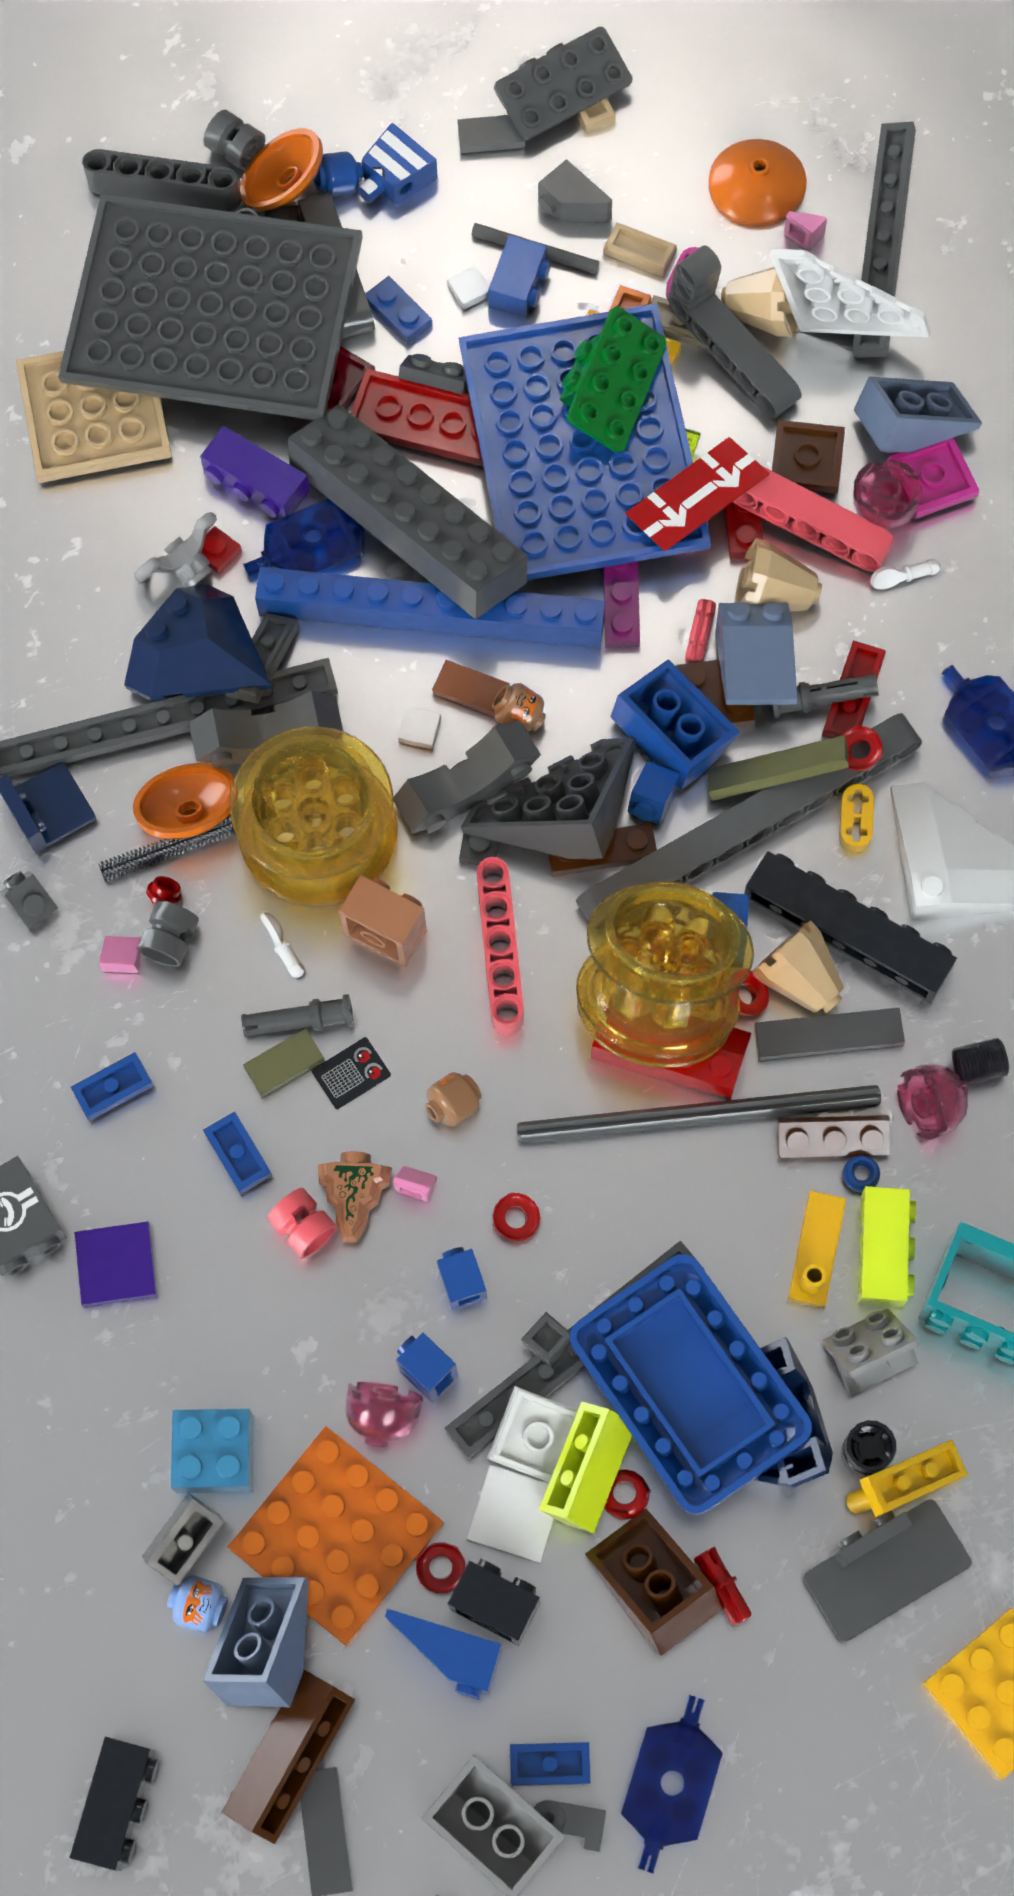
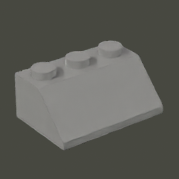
[421,1755,565,1896]

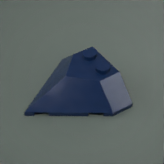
[124,584,273,701]
[754,1337,833,1488]

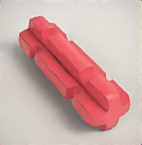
[685,599,716,663]

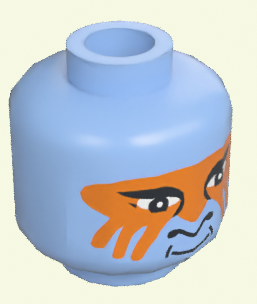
[167,1575,228,1633]

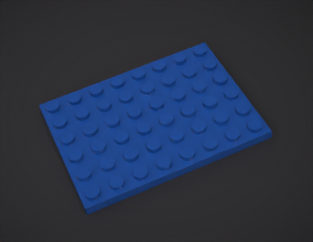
[458,303,711,581]

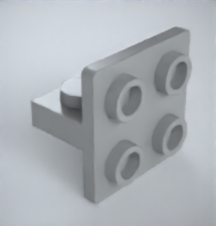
[822,1309,919,1396]

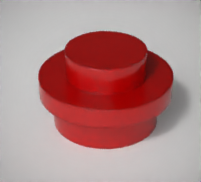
[146,876,182,905]

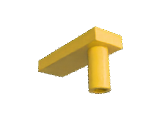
[787,1191,847,1309]
[846,1439,968,1517]

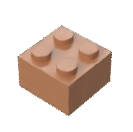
[339,875,427,967]

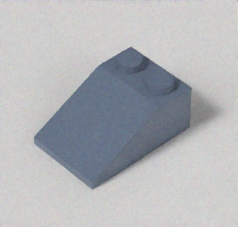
[853,376,982,453]
[715,602,797,705]
[203,1577,309,1707]

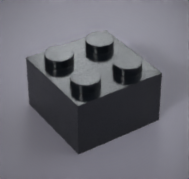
[447,1559,540,1646]

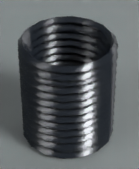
[952,1038,1009,1086]

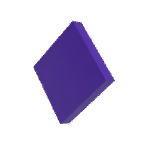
[74,1221,157,1307]

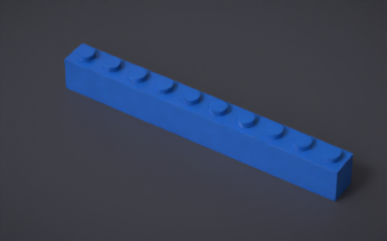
[255,567,605,649]

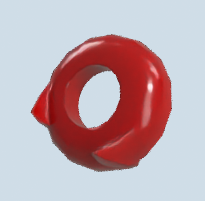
[843,725,884,772]
[722,970,769,1017]
[492,1192,540,1241]
[604,1469,651,1520]
[416,1542,466,1593]

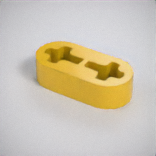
[839,784,874,853]

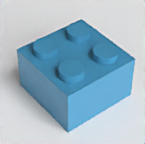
[171,1409,254,1493]

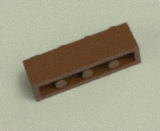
[221,1669,356,1844]

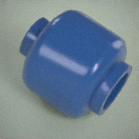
[313,151,363,197]

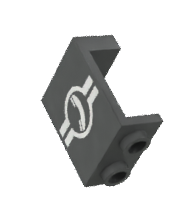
[0,1155,67,1276]

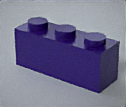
[200,426,310,522]

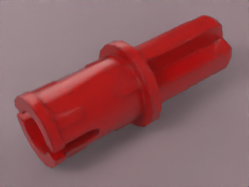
[694,1547,751,1625]

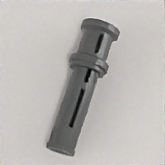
[773,674,879,718]
[241,994,354,1037]

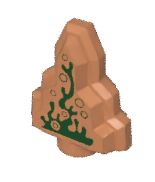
[318,1151,392,1243]

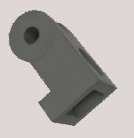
[534,1800,606,1852]

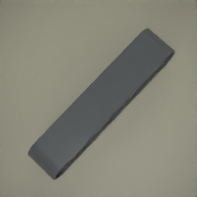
[82,149,242,212]
[297,192,375,339]

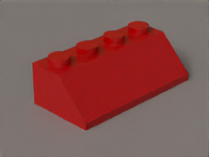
[591,990,752,1100]

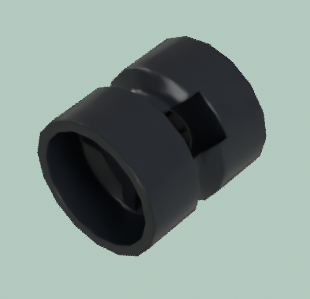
[841,1420,896,1477]

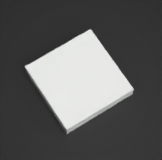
[487,1386,578,1483]
[467,1465,554,1564]

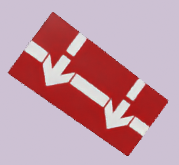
[625,437,770,551]

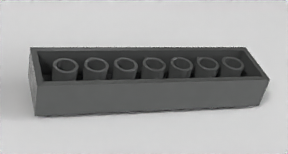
[288,404,528,619]

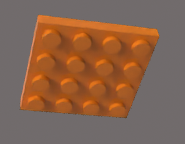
[227,1426,445,1647]

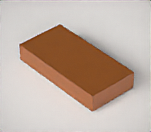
[432,660,510,717]

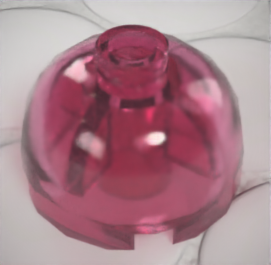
[853,459,922,530]
[897,1063,968,1140]
[345,1381,423,1447]

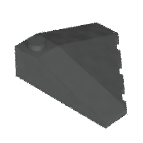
[461,738,636,860]

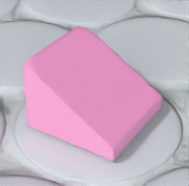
[784,211,827,251]
[99,936,141,973]
[393,1166,437,1202]

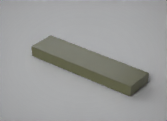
[708,735,849,801]

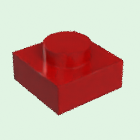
[202,526,242,575]

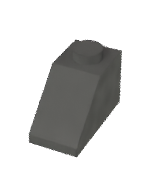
[538,159,612,222]

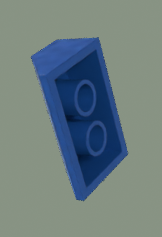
[610,659,740,790]

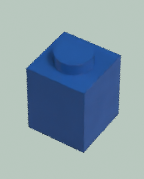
[627,761,680,825]
[437,1247,487,1310]

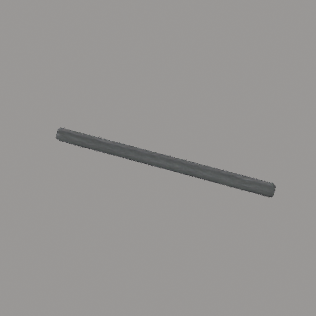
[517,1085,881,1144]

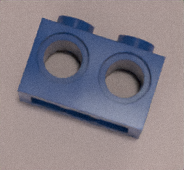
[396,1332,459,1404]

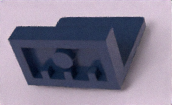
[0,762,96,854]

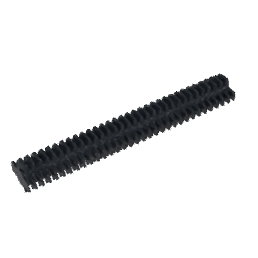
[98,814,239,882]

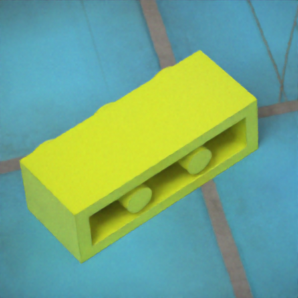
[858,1186,916,1308]
[539,1402,632,1534]

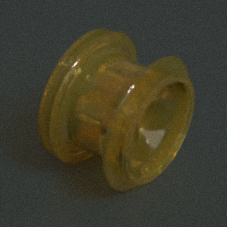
[230,726,398,907]
[576,881,754,1068]

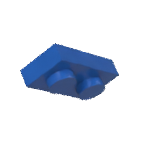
[365,275,433,345]
[71,1052,154,1121]
[203,1111,272,1195]
[510,1742,590,1786]

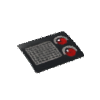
[312,1037,391,1109]

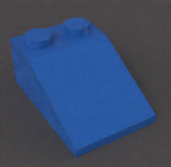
[385,1609,503,1700]

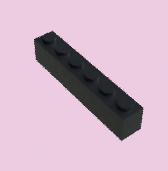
[744,851,957,1004]

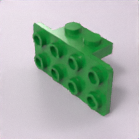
[560,306,667,453]

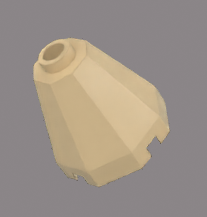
[721,267,799,337]
[734,538,822,612]
[752,920,844,1013]

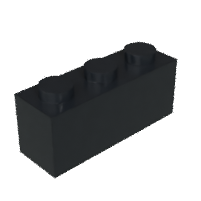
[69,1737,159,1871]

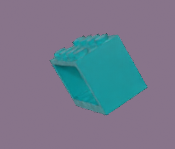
[917,1221,1014,1365]

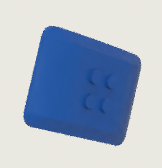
[570,1254,812,1515]

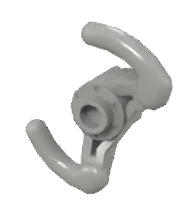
[134,512,217,586]

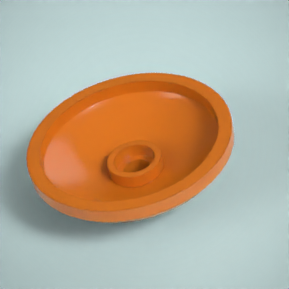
[240,128,323,211]
[708,139,807,227]
[133,763,238,839]

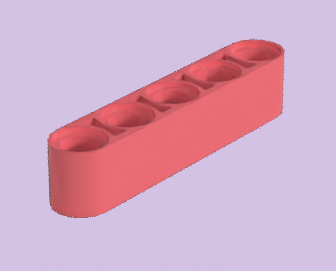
[733,466,894,572]
[477,857,524,1035]

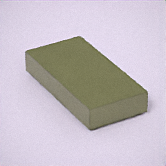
[243,1028,325,1098]

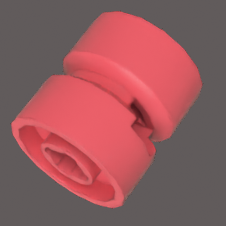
[267,1187,338,1259]

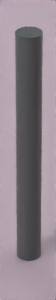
[471,223,599,274]

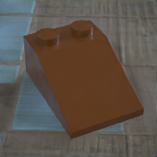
[585,1508,722,1656]

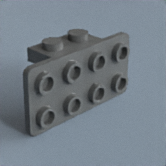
[494,26,633,141]
[804,1499,972,1642]

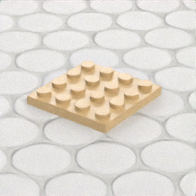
[16,351,172,483]

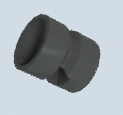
[203,110,266,171]
[137,901,199,967]

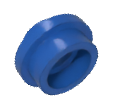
[843,1155,880,1193]

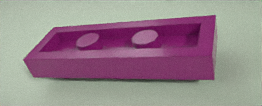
[603,561,640,648]

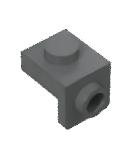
[0,871,58,929]

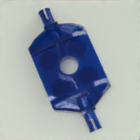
[243,498,366,577]
[941,665,1014,779]
[621,1695,723,1874]

